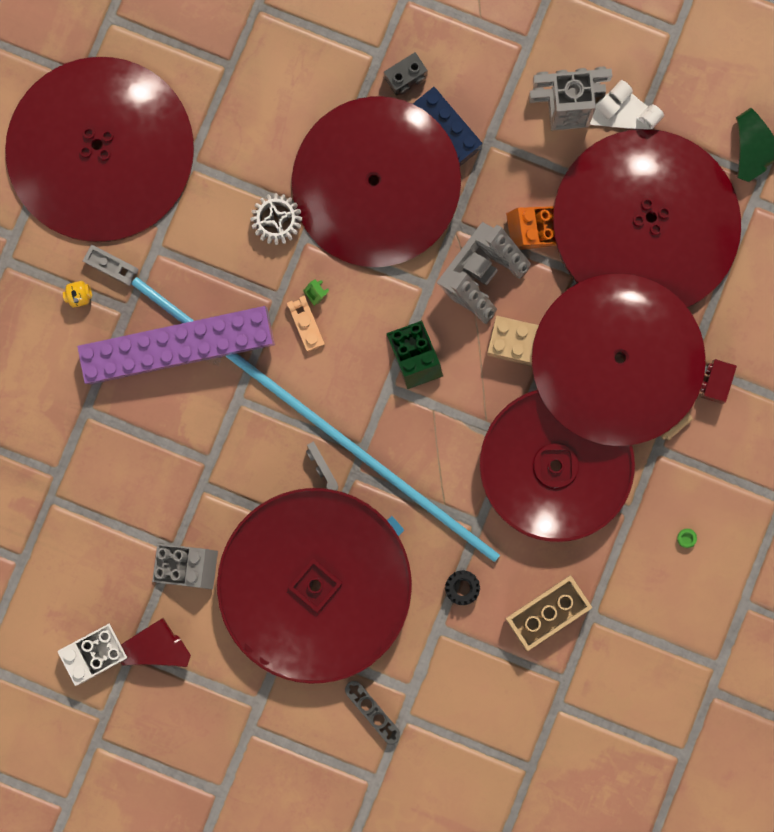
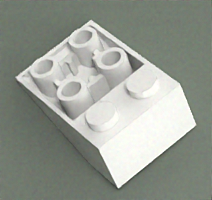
[57,623,127,686]

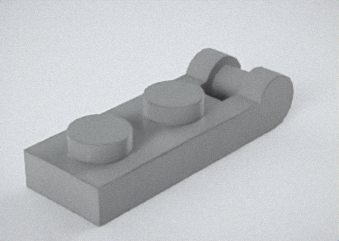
[83,244,139,286]
[306,441,338,491]

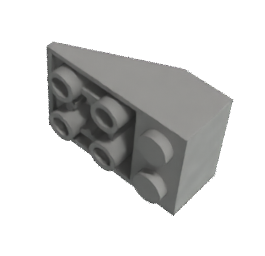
[152,544,218,589]

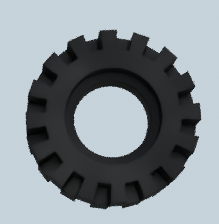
[445,570,480,605]

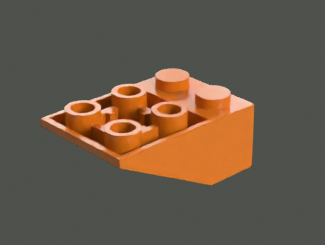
[506,206,556,250]

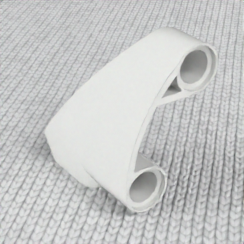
[590,80,665,129]

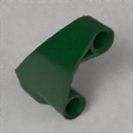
[736,108,774,182]

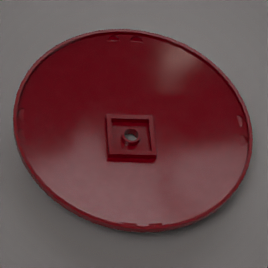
[5,57,194,242]
[553,129,741,308]
[217,488,412,684]

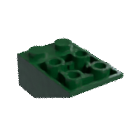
[386,320,443,389]

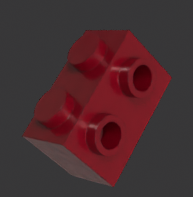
[700,359,737,404]

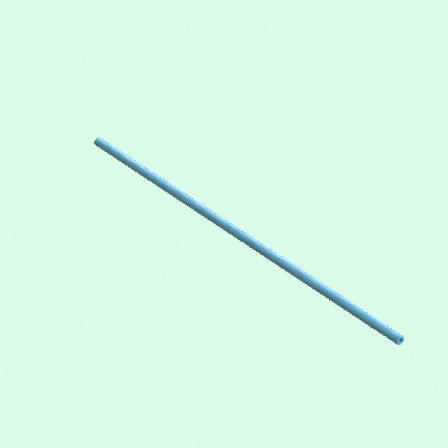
[131,277,500,562]

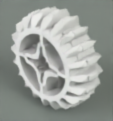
[251,193,302,245]

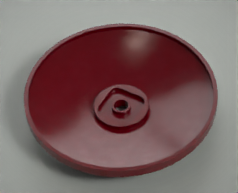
[480,390,635,542]

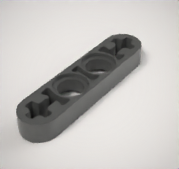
[345,681,400,744]

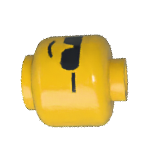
[63,281,92,308]

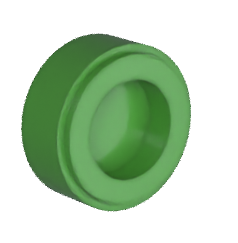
[677,529,697,548]

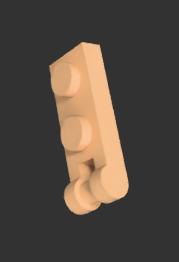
[287,296,325,352]

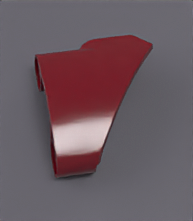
[120,618,191,667]

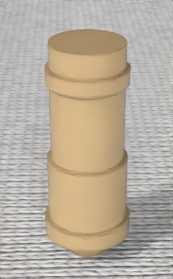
[660,413,693,441]

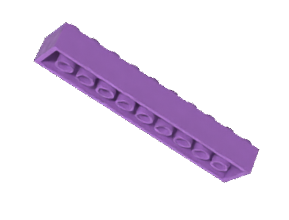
[77,306,275,385]

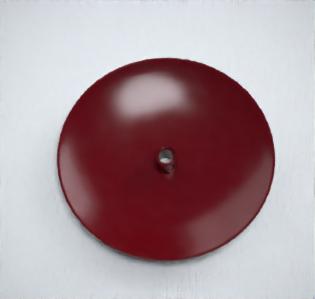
[292,96,461,267]
[532,274,706,446]

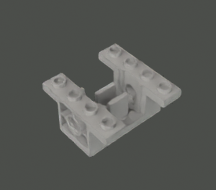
[529,66,612,131]
[437,222,531,324]

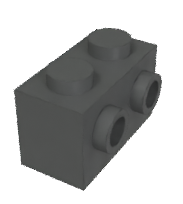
[384,52,428,95]

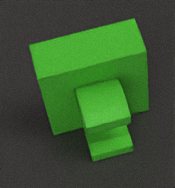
[303,279,329,306]

